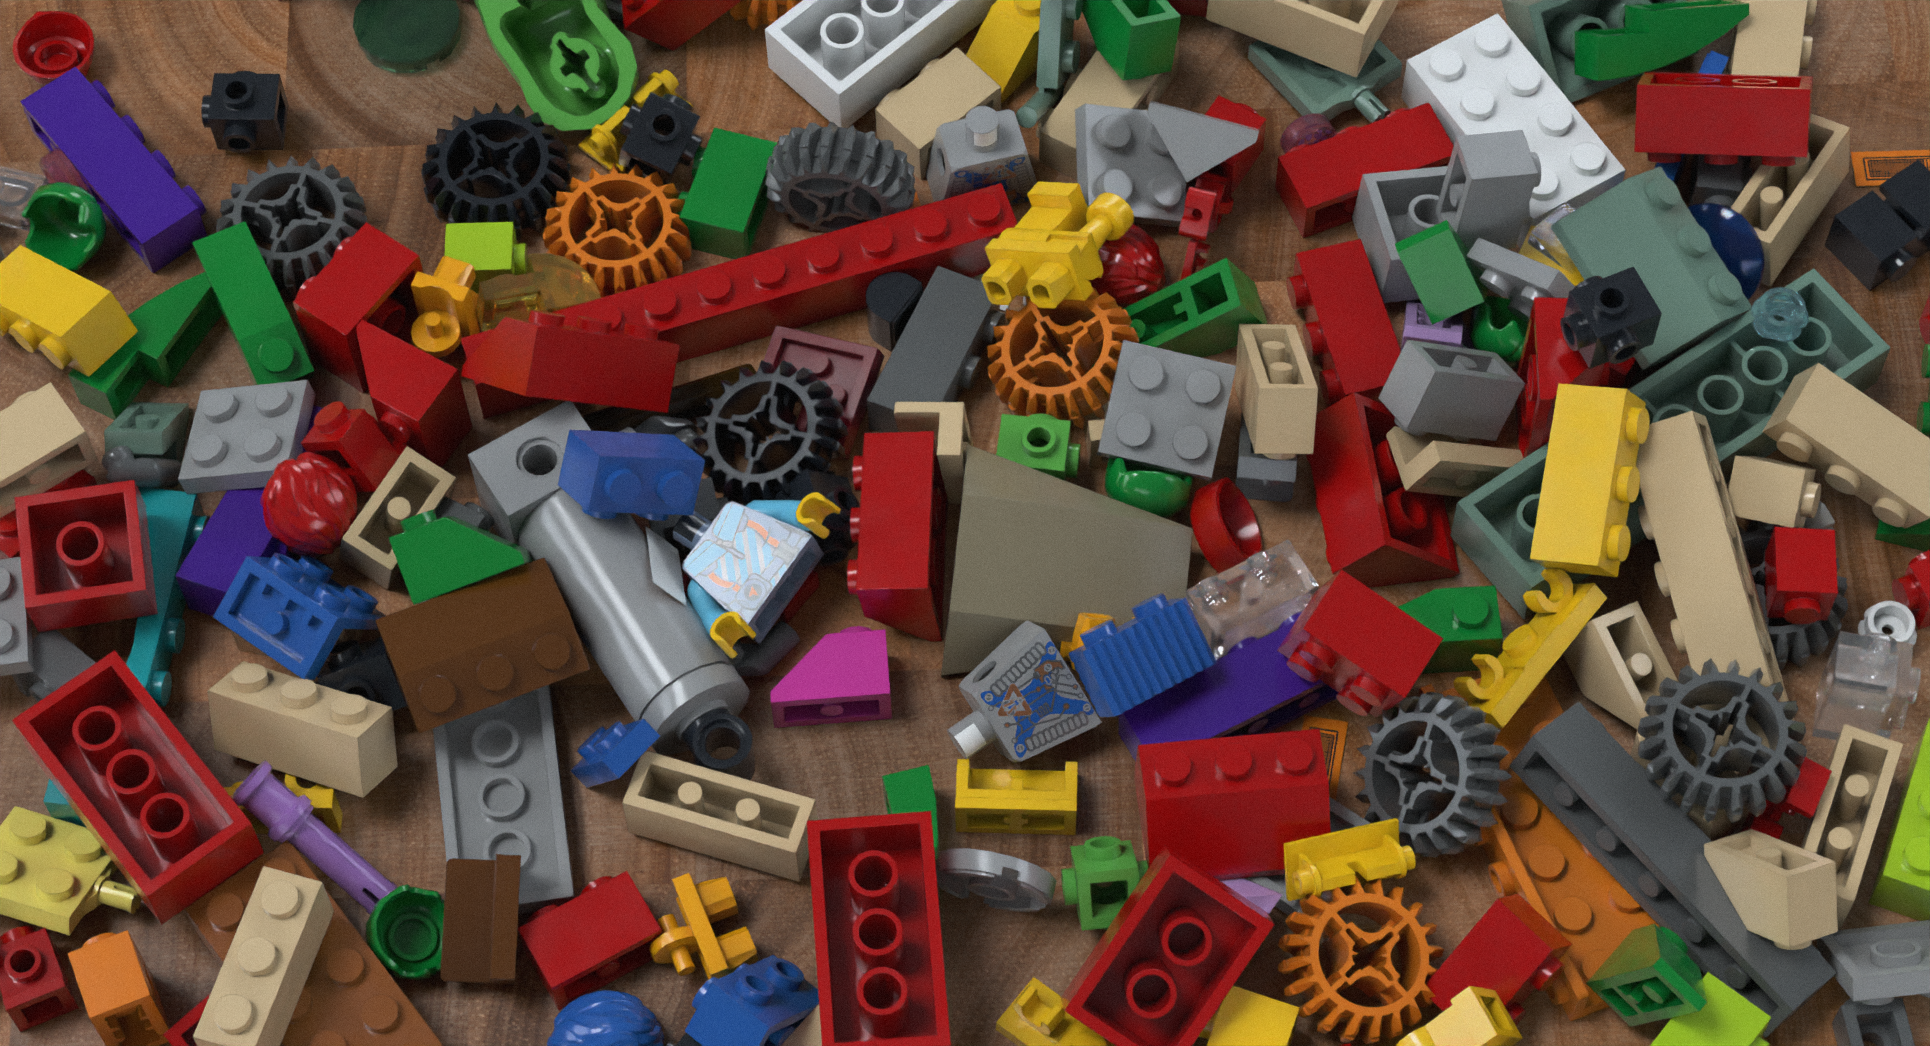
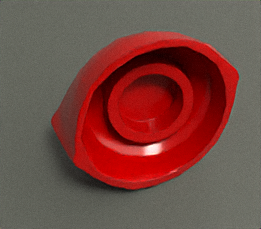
[13,11,95,86]
[1190,477,1263,579]

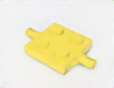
[0,806,142,936]

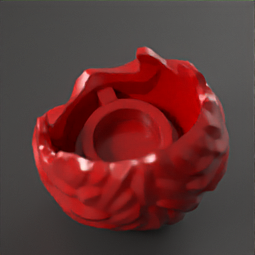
[1088,224,1166,309]
[260,452,358,558]

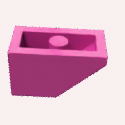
[770,626,892,728]

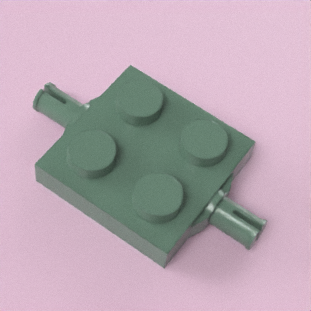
[1248,39,1402,129]

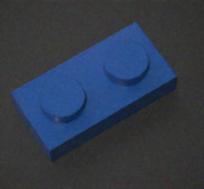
[570,719,660,788]

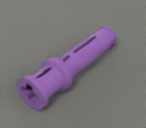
[231,760,397,914]

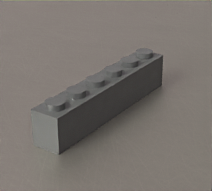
[1509,701,1837,1038]

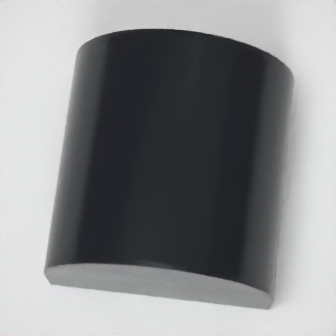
[866,272,923,352]

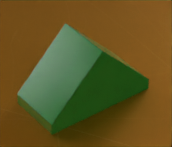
[1395,220,1489,325]

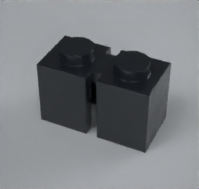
[1824,160,1930,291]

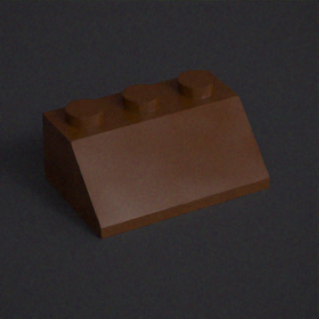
[375,558,590,733]

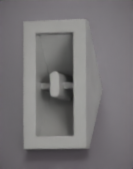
[1147,101,1259,182]

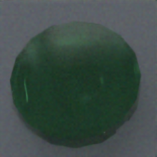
[353,0,462,73]

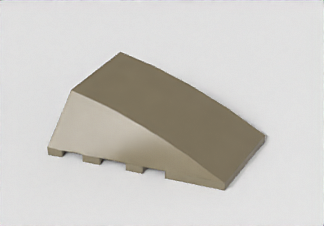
[941,444,1193,676]

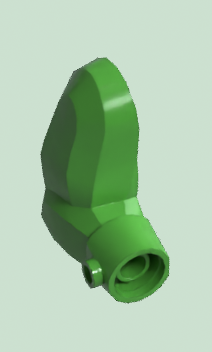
[474,0,639,131]

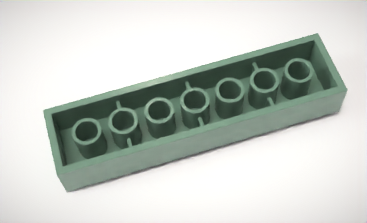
[1450,268,1890,619]

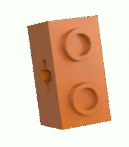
[68,930,170,1046]

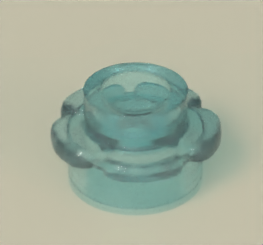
[1751,287,1809,342]

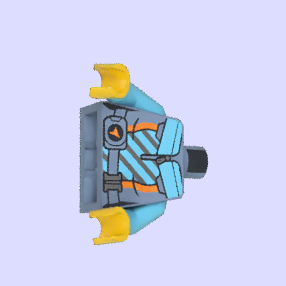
[673,492,841,659]

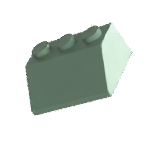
[1501,0,1699,103]
[1551,166,1753,370]

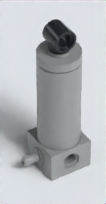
[468,401,756,780]

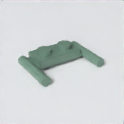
[1016,0,1083,128]

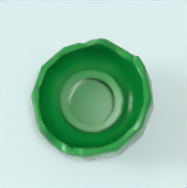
[22,182,106,271]
[1469,296,1528,368]
[1105,457,1193,519]
[366,884,444,980]

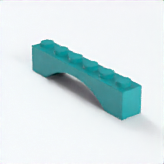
[43,487,210,828]

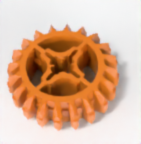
[543,163,692,299]
[987,287,1139,430]
[1277,876,1444,1045]

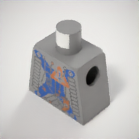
[926,106,1037,205]
[947,620,1102,763]

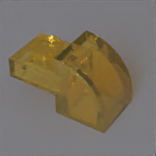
[476,253,601,332]

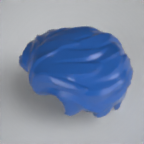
[546,990,664,1046]

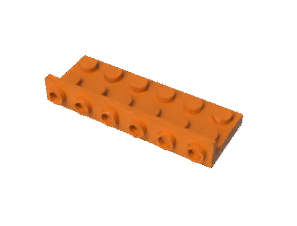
[1418,676,1660,1022]

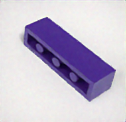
[20,66,207,274]
[175,405,323,616]
[1118,612,1339,762]

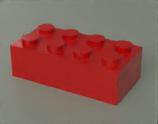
[12,650,264,925]
[807,811,951,1046]

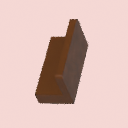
[440,854,521,985]

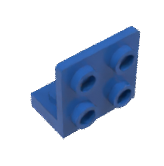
[213,553,386,680]

